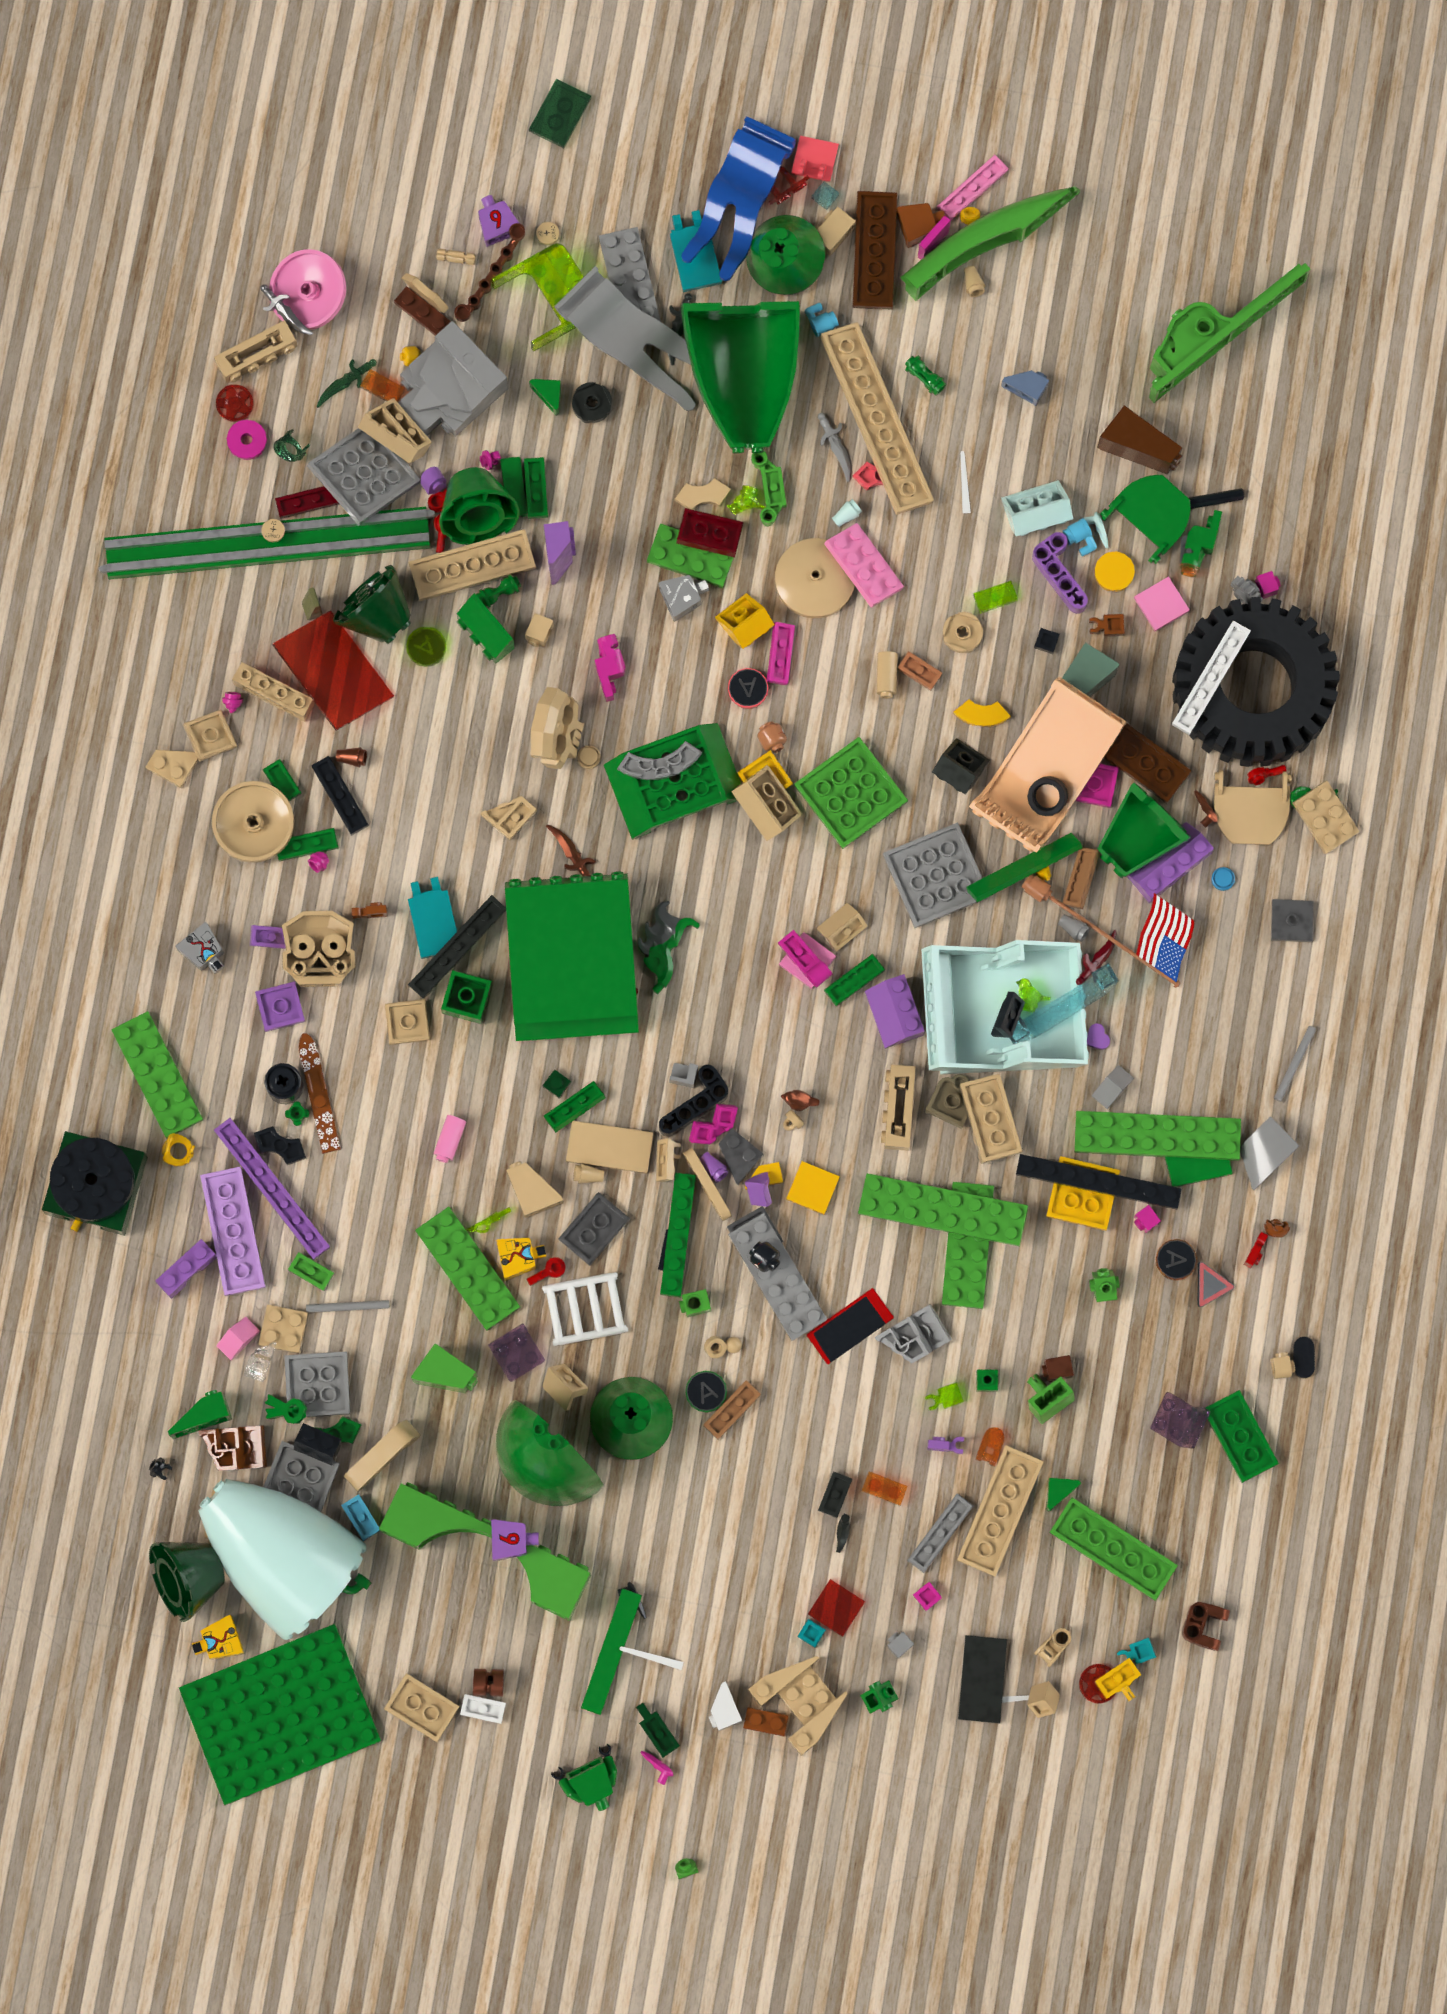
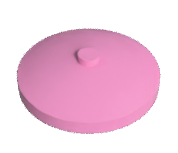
[269,249,346,330]

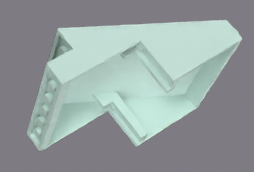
[921,940,1089,1075]

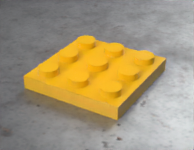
[1046,1156,1120,1231]

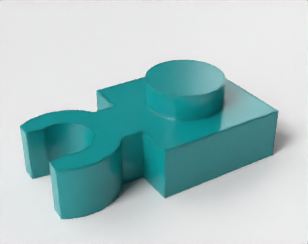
[1117,1637,1157,1665]

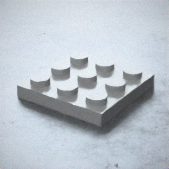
[284,1351,350,1417]
[263,1441,340,1512]

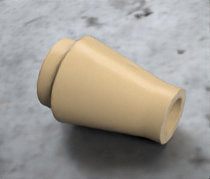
[964,266,985,297]
[573,1163,604,1184]

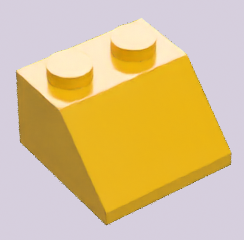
[715,593,775,649]

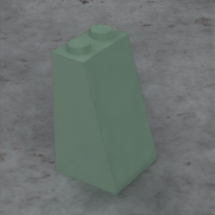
[1062,642,1120,697]

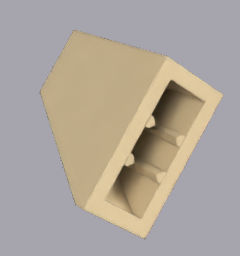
[507,1161,563,1218]

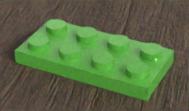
[647,524,734,588]

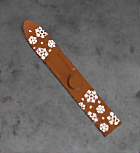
[299,1033,341,1154]

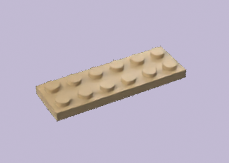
[408,529,536,601]
[957,1445,1044,1577]

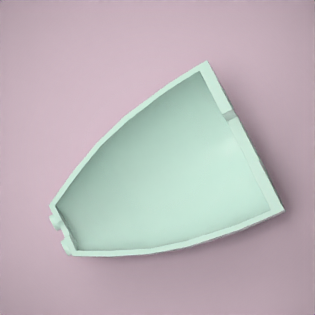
[198,1479,366,1640]

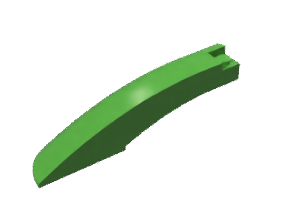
[901,186,1080,301]

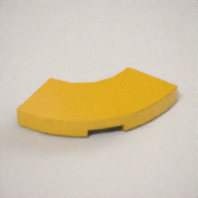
[953,699,1011,727]

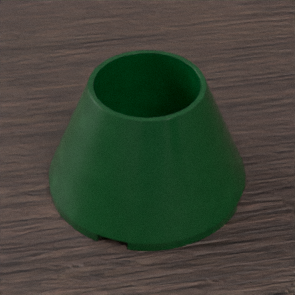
[149,1542,225,1622]

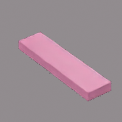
[937,155,1009,221]

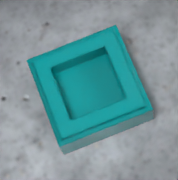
[797,1619,826,1648]

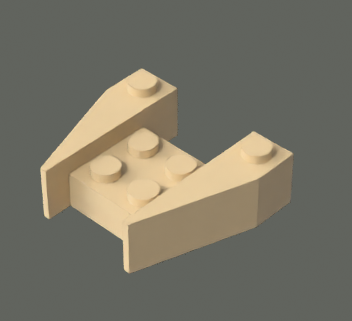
[748,1656,848,1756]

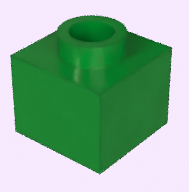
[976,1369,998,1392]

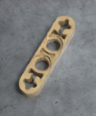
[683,1148,732,1221]

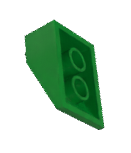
[168,1390,232,1439]

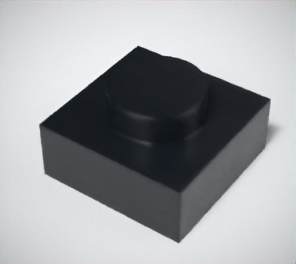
[1034,628,1060,654]

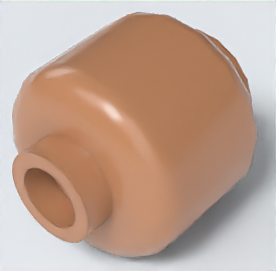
[757,721,787,753]

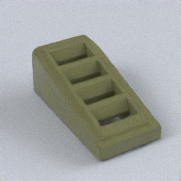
[302,587,323,620]

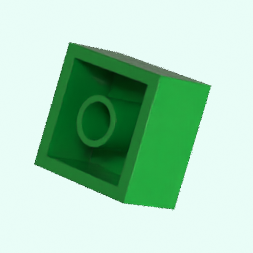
[441,970,493,1024]

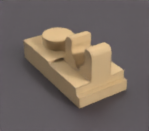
[656,1138,681,1182]

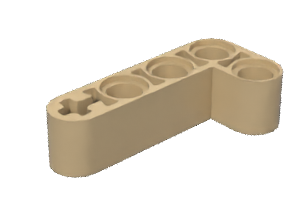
[344,1420,421,1492]

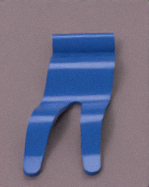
[681,116,796,281]

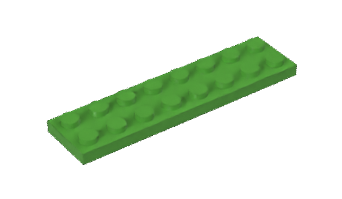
[1074,1111,1241,1161]
[858,1173,1028,1247]

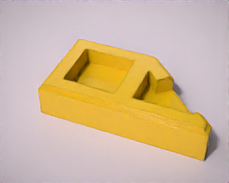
[745,1162,783,1190]

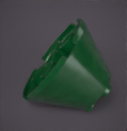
[333,565,411,644]

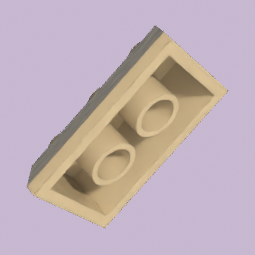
[731,765,803,841]

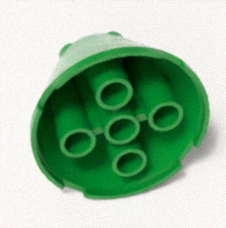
[746,215,826,295]
[590,1377,673,1460]

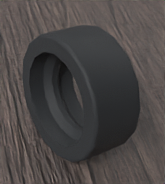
[1027,776,1068,816]

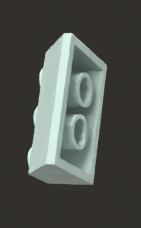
[1001,480,1073,536]

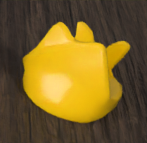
[162,1133,195,1166]

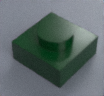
[542,1069,571,1098]

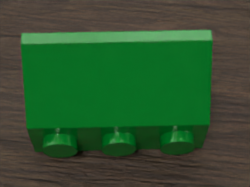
[456,593,515,663]

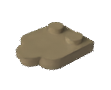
[925,1074,970,1129]

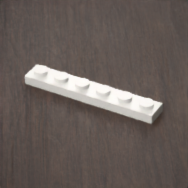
[1172,621,1251,735]

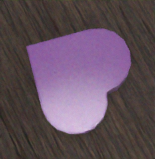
[1087,1023,1110,1050]

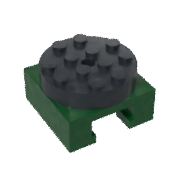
[42,1131,148,1236]

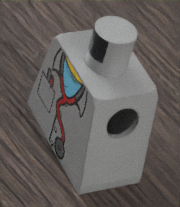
[175,922,224,974]

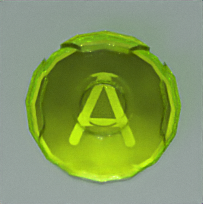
[406,626,447,667]

